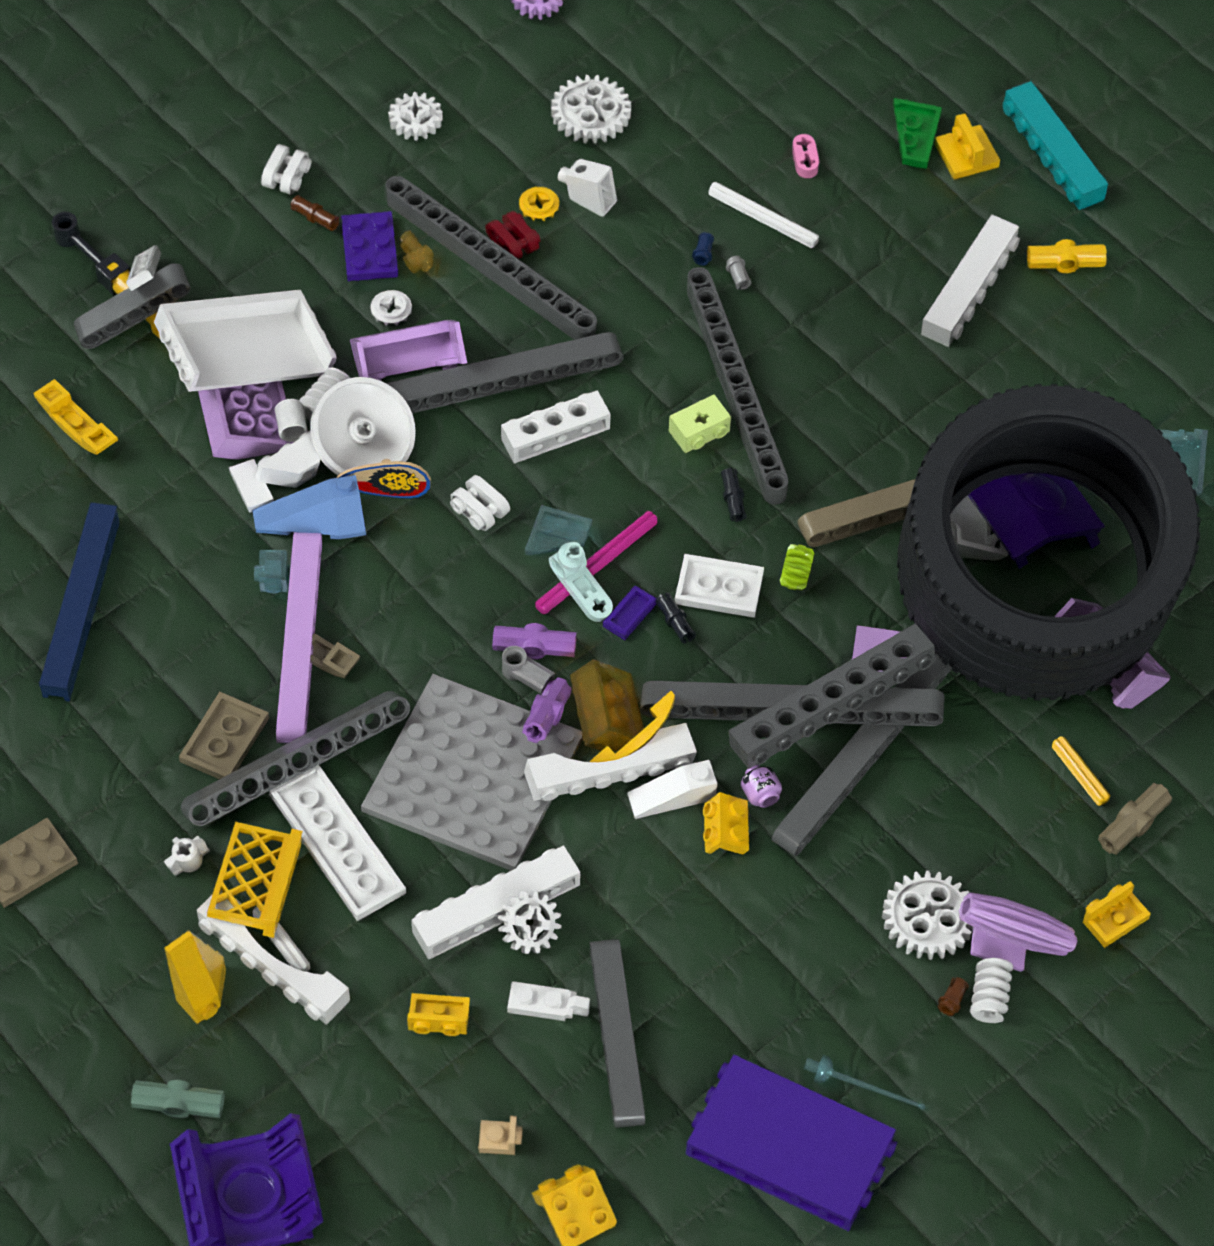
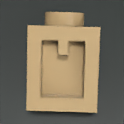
[479,1116,522,1155]

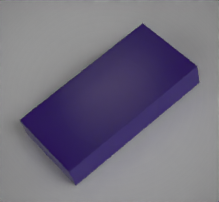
[603,585,656,641]

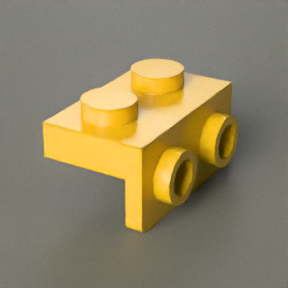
[703,792,749,855]
[1083,881,1150,948]
[407,993,470,1036]

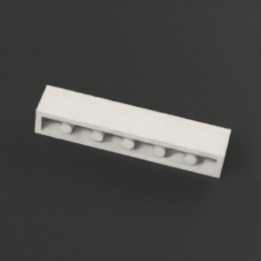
[921,215,1020,347]
[411,846,580,960]

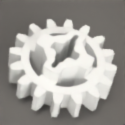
[388,92,442,141]
[498,891,561,954]

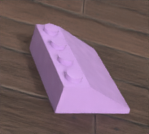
[198,381,294,460]

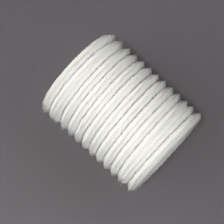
[275,399,308,442]

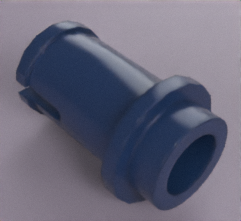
[692,232,715,266]

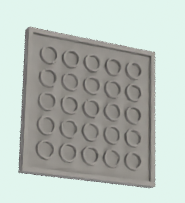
[361,674,584,871]

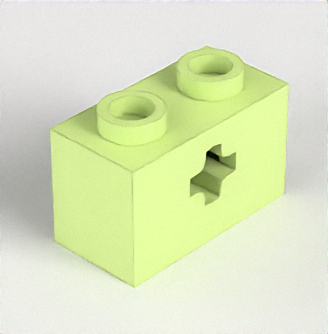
[669,395,731,453]

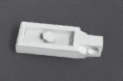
[507,982,590,1021]

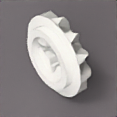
[371,290,412,326]

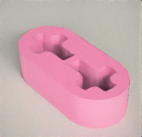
[792,134,819,178]

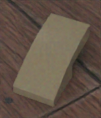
[310,633,360,678]

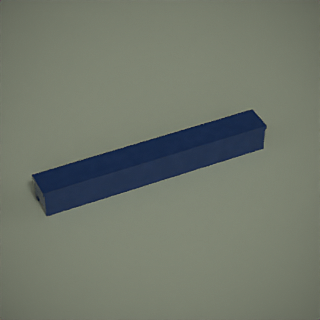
[39,503,119,701]

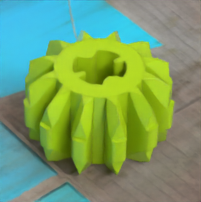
[780,544,814,590]

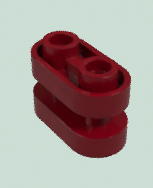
[485,211,540,260]

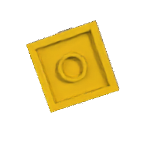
[934,114,1000,180]

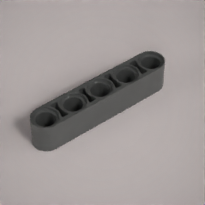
[74,263,191,349]

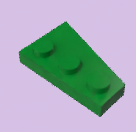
[893,98,942,169]

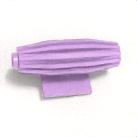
[959,892,1077,972]

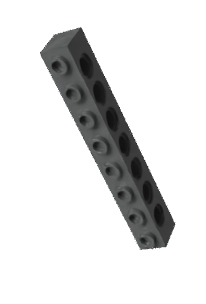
[728,624,935,769]

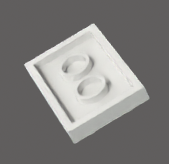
[675,554,764,618]

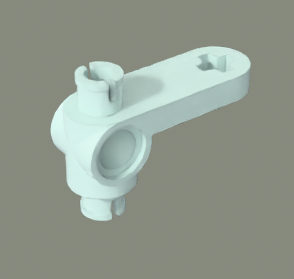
[549,542,613,622]

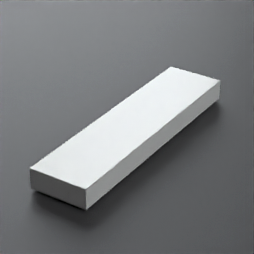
[126,245,161,291]

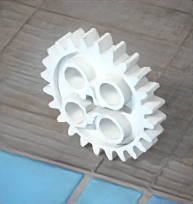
[551,75,631,144]
[882,871,973,960]

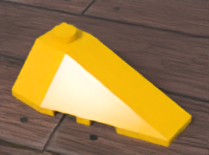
[165,930,226,1024]

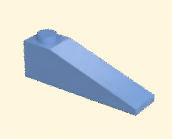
[252,475,366,539]

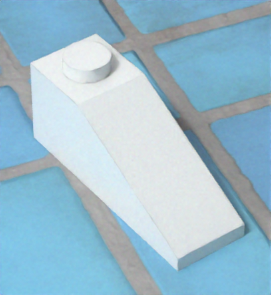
[627,760,717,819]

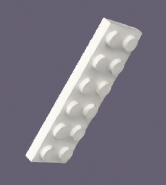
[269,765,406,921]

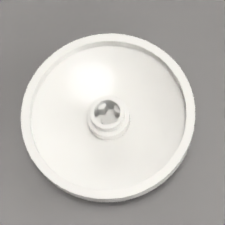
[310,377,416,475]

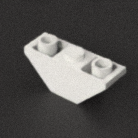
[255,431,320,488]

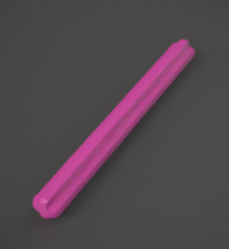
[535,511,658,614]

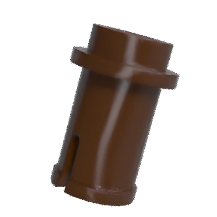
[938,977,969,1016]

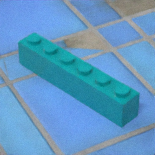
[1003,81,1108,210]

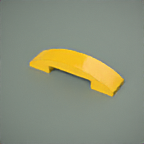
[33,379,118,455]
[590,691,675,763]

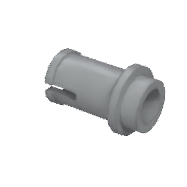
[726,256,752,290]

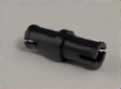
[721,468,747,522]
[655,592,696,644]

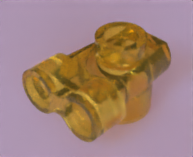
[400,230,434,274]

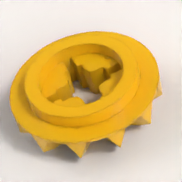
[519,187,559,221]

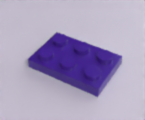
[341,211,398,281]

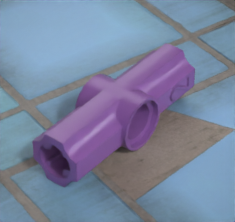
[492,623,577,659]
[522,677,572,743]

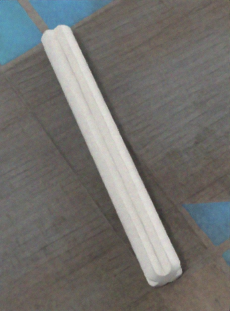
[709,182,819,248]

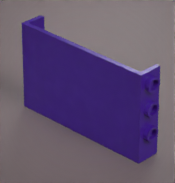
[686,1055,898,1231]

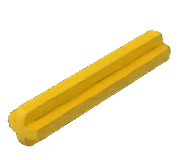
[1052,736,1110,806]

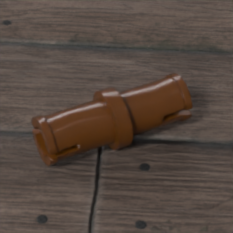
[290,195,339,231]

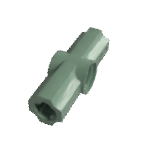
[131,1080,225,1118]

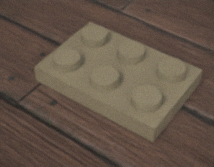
[179,692,269,779]
[0,818,78,908]

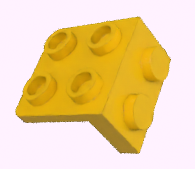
[532,1165,616,1246]

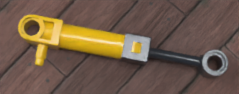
[52,212,160,339]

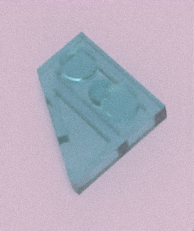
[525,505,592,555]

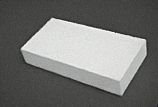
[229,459,274,513]

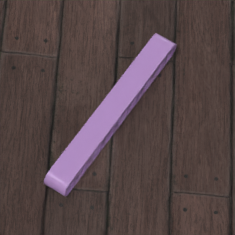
[276,532,322,743]

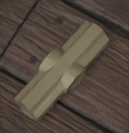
[1098,783,1172,855]

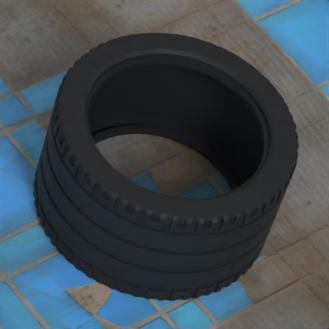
[897,384,1201,700]

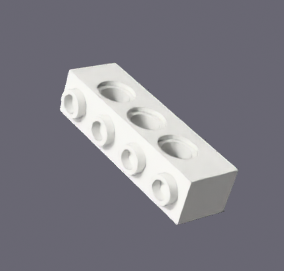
[501,390,610,464]

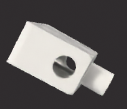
[558,159,617,217]

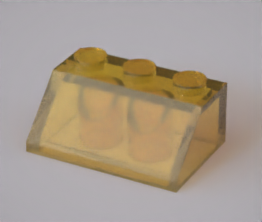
[570,659,643,751]

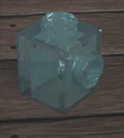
[254,550,289,594]

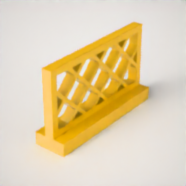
[207,822,303,938]

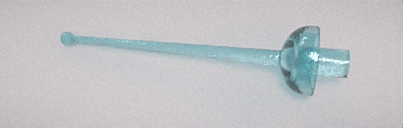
[804,1054,925,1110]

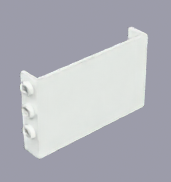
[154,290,337,392]

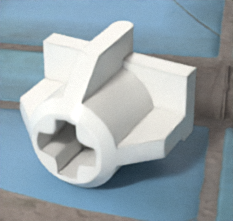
[164,836,210,877]

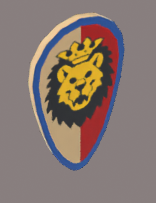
[337,459,431,499]

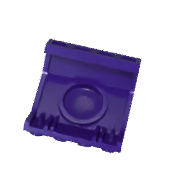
[968,473,1105,569]
[170,1113,323,1246]

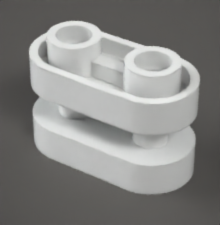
[261,144,311,195]
[450,475,510,531]

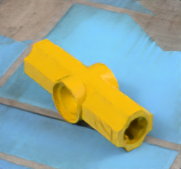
[1027,239,1106,274]

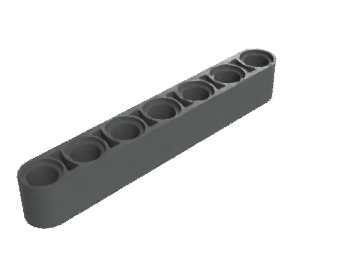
[590,939,645,1128]

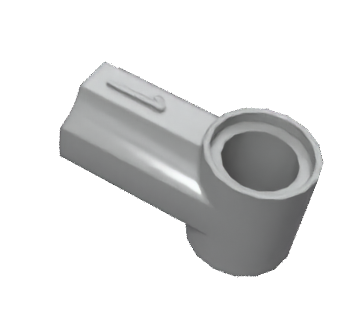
[502,646,555,694]

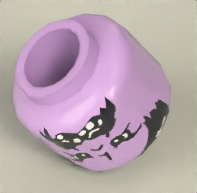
[741,765,782,808]

